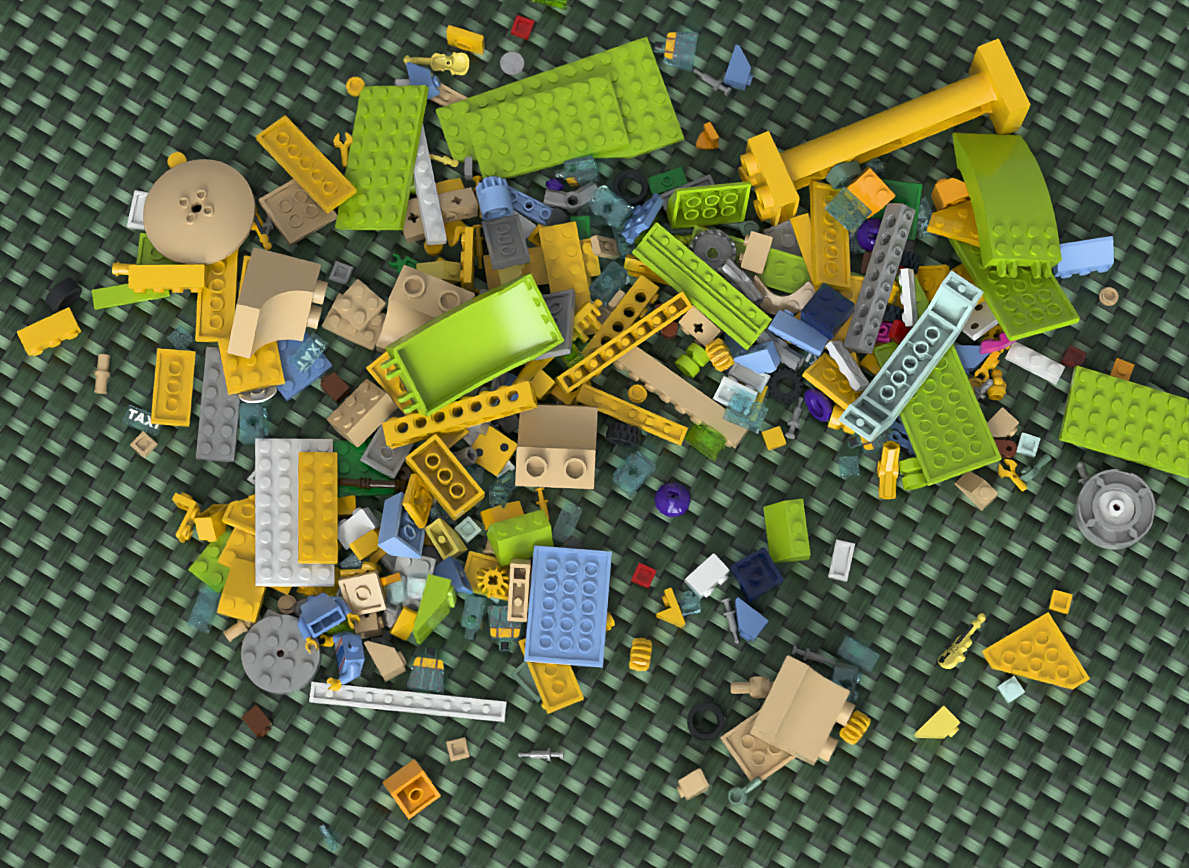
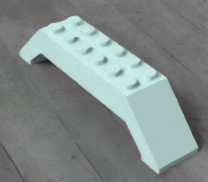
[839,270,983,442]

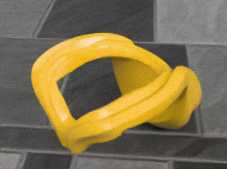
[443,220,475,247]

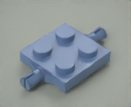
[621,193,664,244]

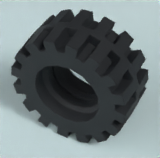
[768,368,803,404]
[605,423,642,448]

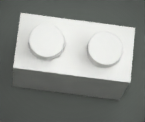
[338,507,381,550]
[685,553,730,599]

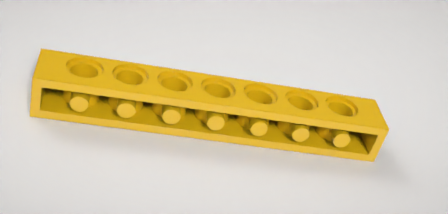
[550,274,660,405]
[554,291,693,394]
[382,380,538,449]

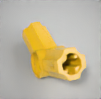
[877,441,900,499]

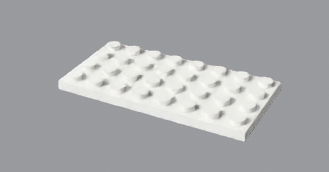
[255,438,334,586]

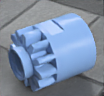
[475,176,514,220]

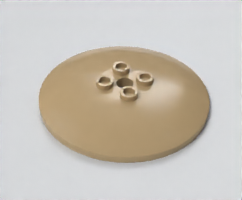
[143,159,256,265]

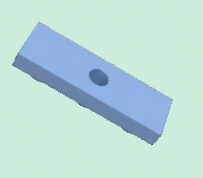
[508,186,554,227]

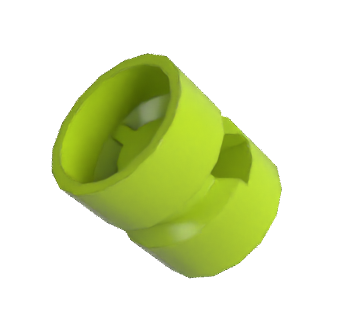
[675,343,710,379]
[899,457,928,490]

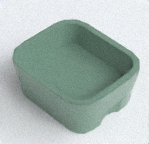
[825,161,862,190]

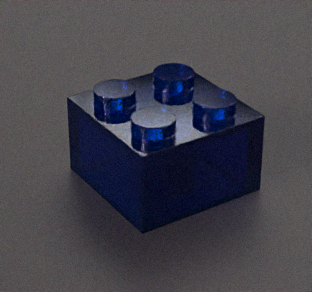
[800,283,855,340]
[730,547,784,603]

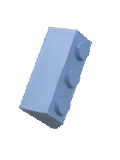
[1053,236,1114,278]
[768,309,830,358]
[377,492,426,559]

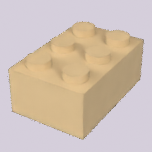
[327,379,398,448]

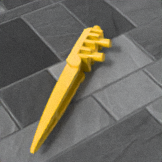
[511,298,603,386]

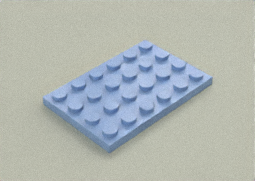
[524,546,612,667]

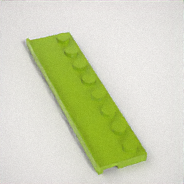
[632,222,773,351]

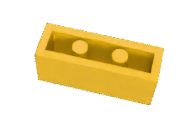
[17,307,81,356]

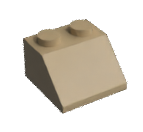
[364,641,407,682]

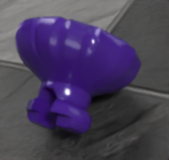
[856,218,882,252]
[804,388,836,422]
[654,482,691,517]

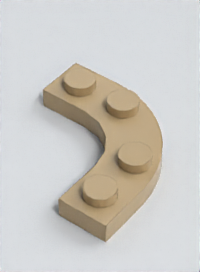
[752,274,817,315]

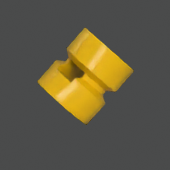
[828,403,855,435]

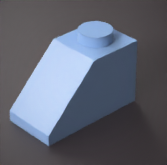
[733,341,781,374]

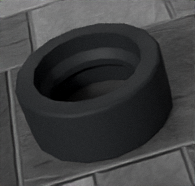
[613,169,648,207]
[45,277,82,313]
[687,702,725,741]

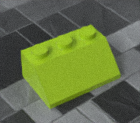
[763,499,811,564]
[486,509,554,568]

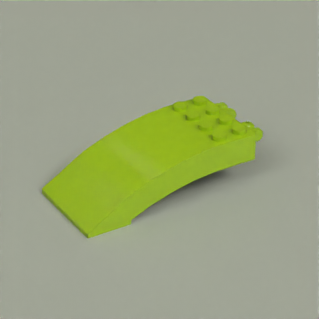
[952,133,1062,278]
[380,273,564,417]

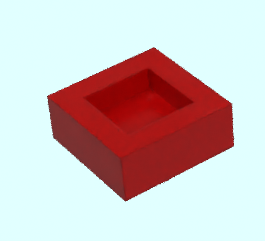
[511,15,534,40]
[888,320,911,346]
[631,563,657,589]

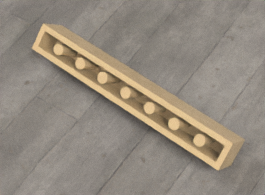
[613,346,750,449]

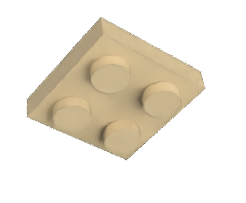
[332,279,386,332]
[339,571,387,615]

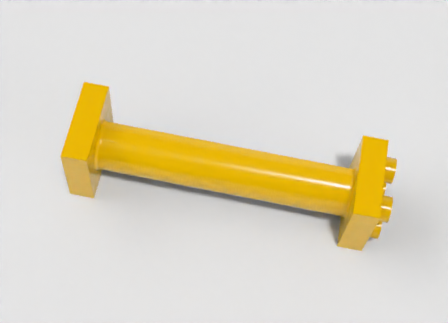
[738,38,1030,227]

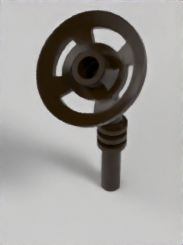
[337,466,413,494]

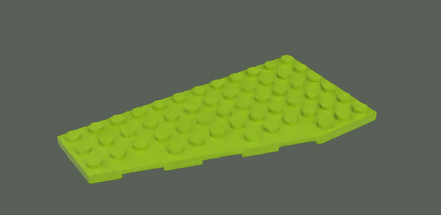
[435,37,684,162]

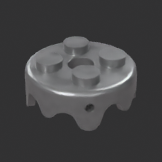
[689,229,736,276]

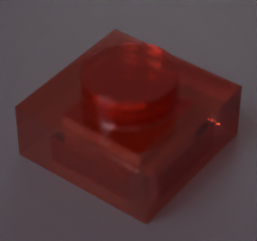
[1061,345,1087,369]

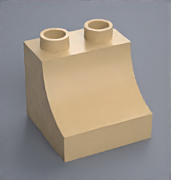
[227,247,328,358]
[376,265,475,354]
[515,403,598,489]
[750,655,855,766]

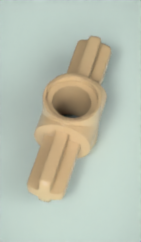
[730,676,775,698]

